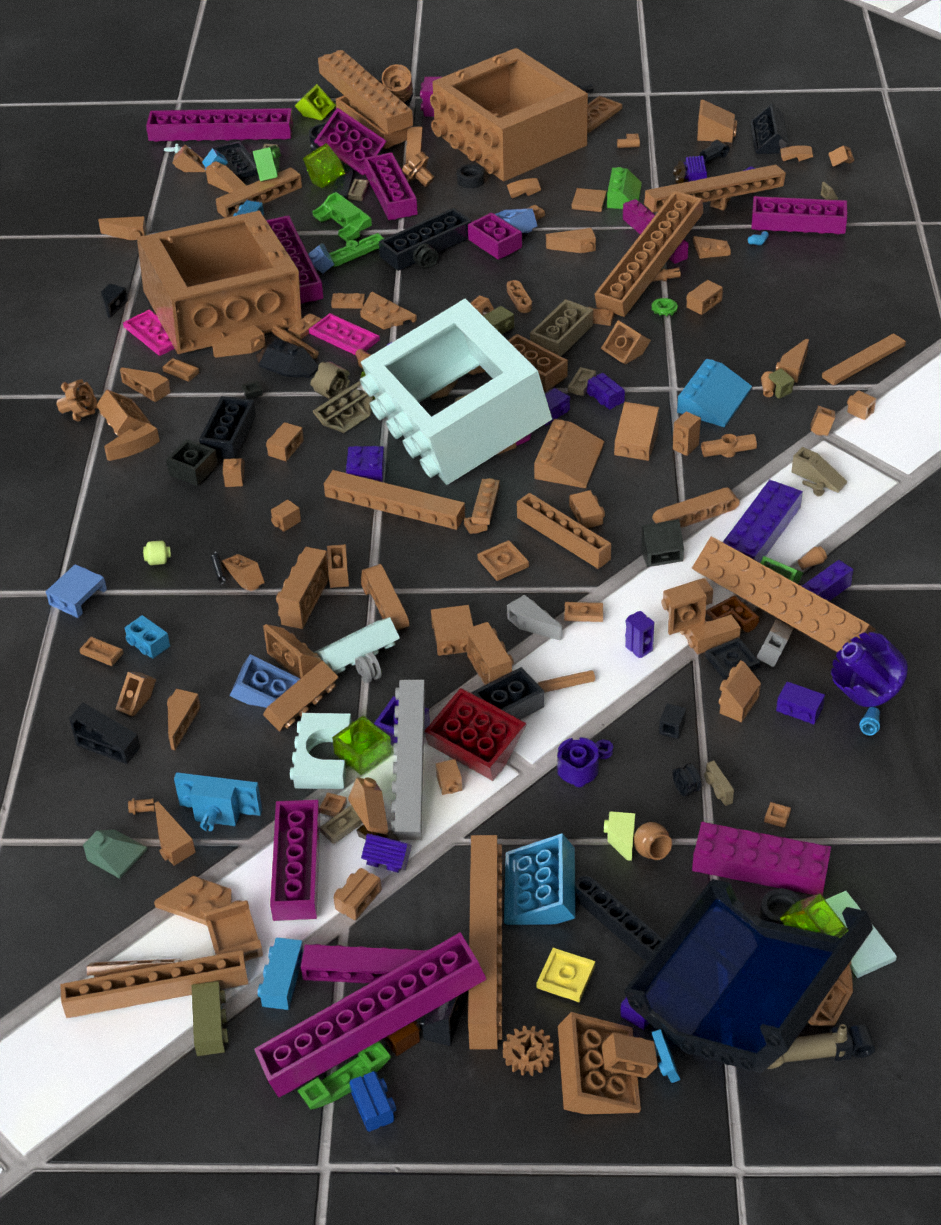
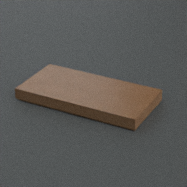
[587,96,622,133]

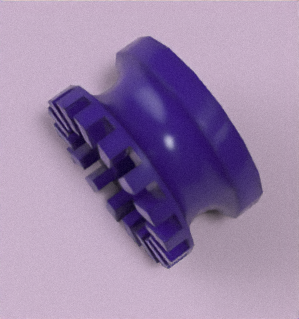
[596,740,613,759]

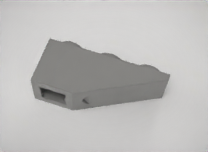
[507,595,562,641]
[756,619,793,667]

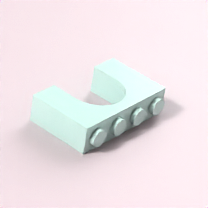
[290,713,352,789]

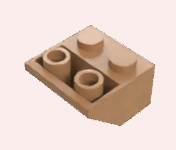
[719,660,761,722]

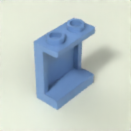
[46,564,107,618]

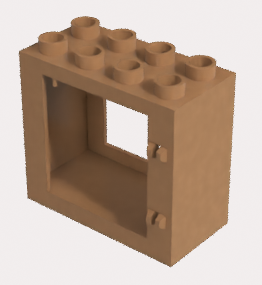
[430,48,588,182]
[137,210,301,354]

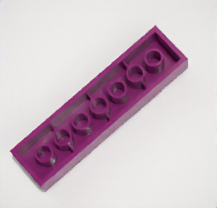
[266,216,323,304]

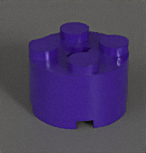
[557,737,599,787]

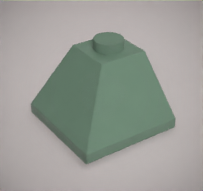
[83,829,147,878]

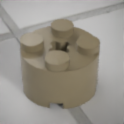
[310,362,350,399]

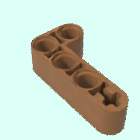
[361,564,409,631]

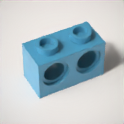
[125,615,170,659]

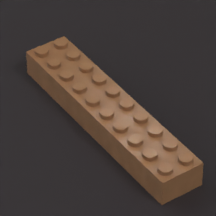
[318,50,413,134]
[595,191,703,317]
[692,536,876,653]
[468,835,502,1049]

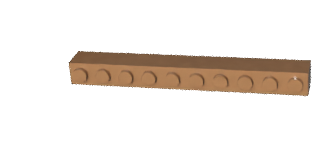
[644,165,786,213]

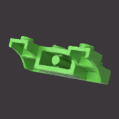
[312,192,372,242]

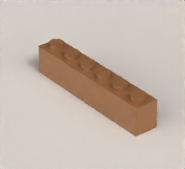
[216,167,302,218]
[517,493,611,569]

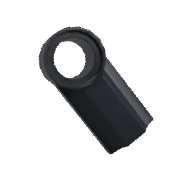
[699,140,730,163]

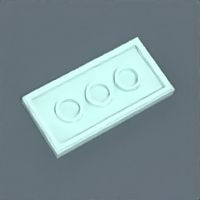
[808,891,897,978]

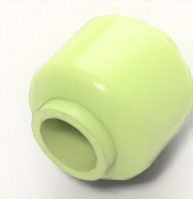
[143,541,171,565]

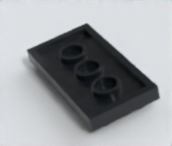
[213,141,258,180]

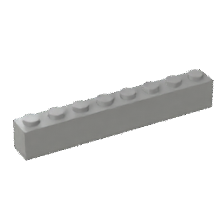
[391,680,425,840]

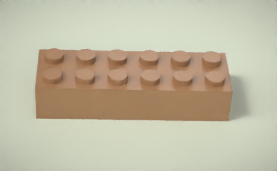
[336,96,408,149]

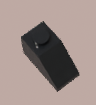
[101,283,128,318]

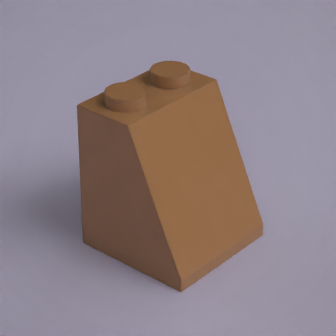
[697,100,737,142]
[614,402,659,461]

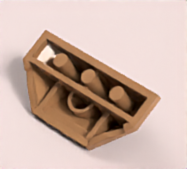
[791,958,853,1026]

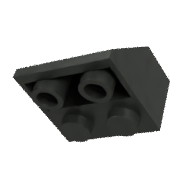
[641,519,684,567]

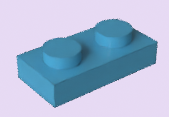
[652,1029,681,1083]

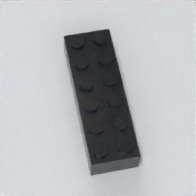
[379,208,472,271]

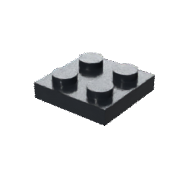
[705,637,760,680]

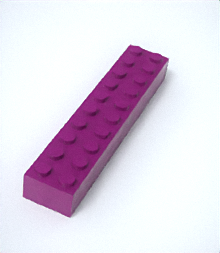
[146,108,293,142]
[254,932,487,1098]

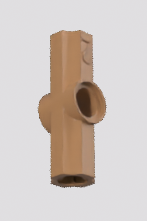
[701,434,757,457]

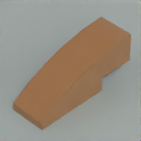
[406,127,423,164]
[104,423,160,461]

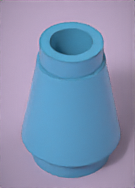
[859,707,880,735]

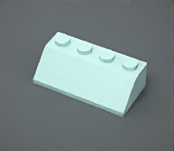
[313,617,400,674]

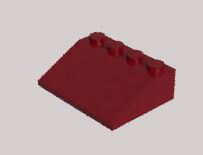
[424,688,527,781]

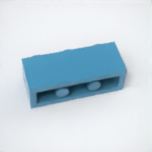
[257,937,304,1010]

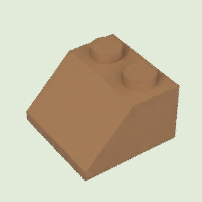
[601,320,651,364]
[668,581,707,635]

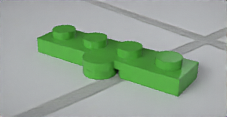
[329,233,385,267]

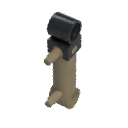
[756,1024,875,1069]

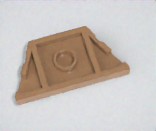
[360,292,417,329]
[154,876,232,926]

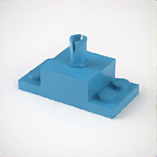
[174,772,262,831]

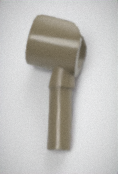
[802,480,825,496]

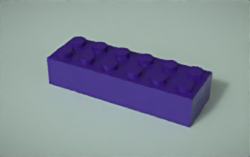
[723,479,803,563]

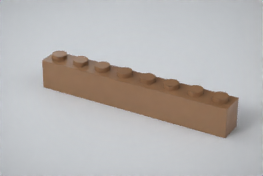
[324,470,465,530]
[60,950,248,1018]

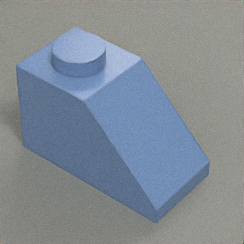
[308,243,335,274]

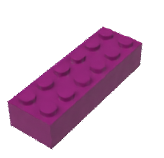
[364,153,417,220]
[751,196,847,234]
[270,800,320,921]
[692,822,831,897]

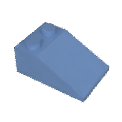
[495,208,537,233]
[230,654,300,708]

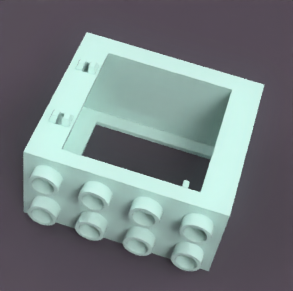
[360,299,552,485]

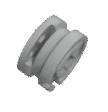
[355,652,381,683]

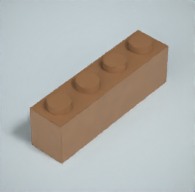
[263,660,339,732]

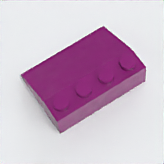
[314,108,386,175]

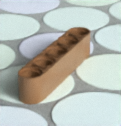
[652,487,740,528]

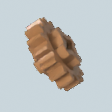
[503,1026,553,1076]

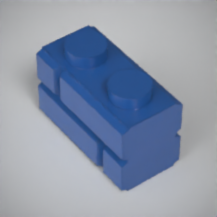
[349,1071,396,1132]

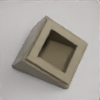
[821,182,838,200]

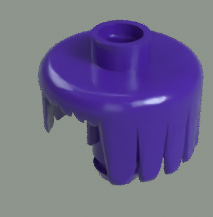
[831,632,908,707]

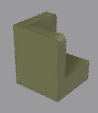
[768,369,794,399]

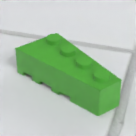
[253,145,281,181]

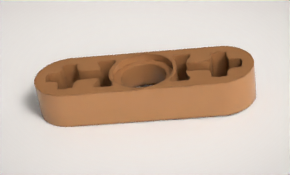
[507,280,532,313]

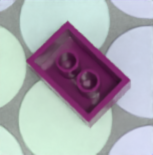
[468,213,522,260]

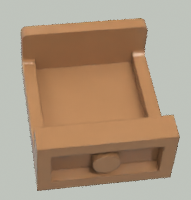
[431,605,473,656]
[204,900,263,961]

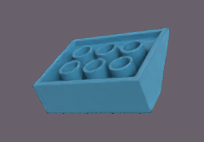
[677,359,752,428]
[504,833,575,925]

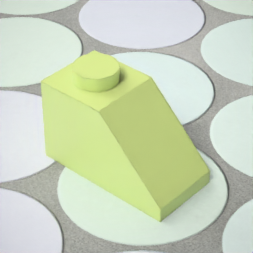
[604,812,635,861]

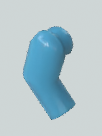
[748,231,769,246]

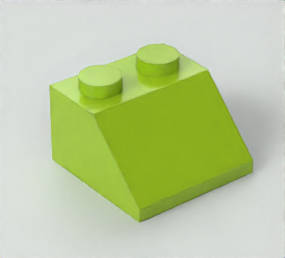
[295,84,336,120]

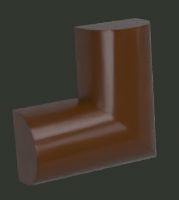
[705,595,759,632]

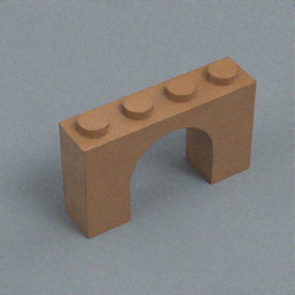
[661,578,741,655]

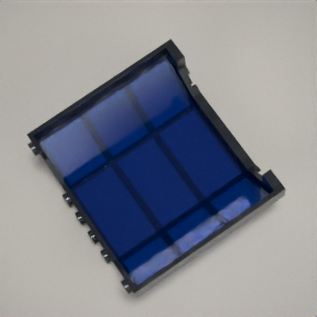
[624,879,873,1074]

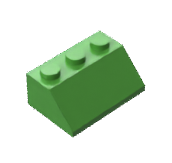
[607,167,642,209]

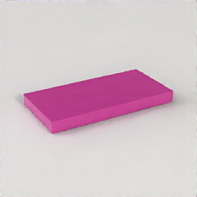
[123,310,175,356]
[309,313,380,355]

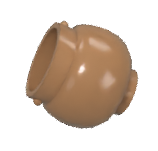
[633,822,672,860]

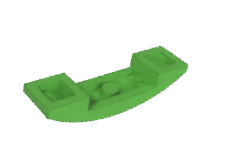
[298,1041,391,1110]

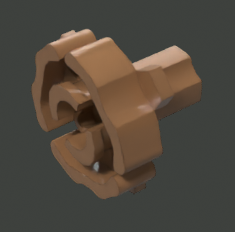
[402,152,434,187]
[56,379,97,422]

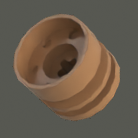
[382,64,413,102]

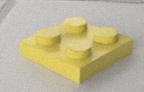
[537,948,595,1002]

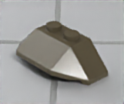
[313,381,374,433]

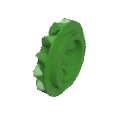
[652,298,678,317]

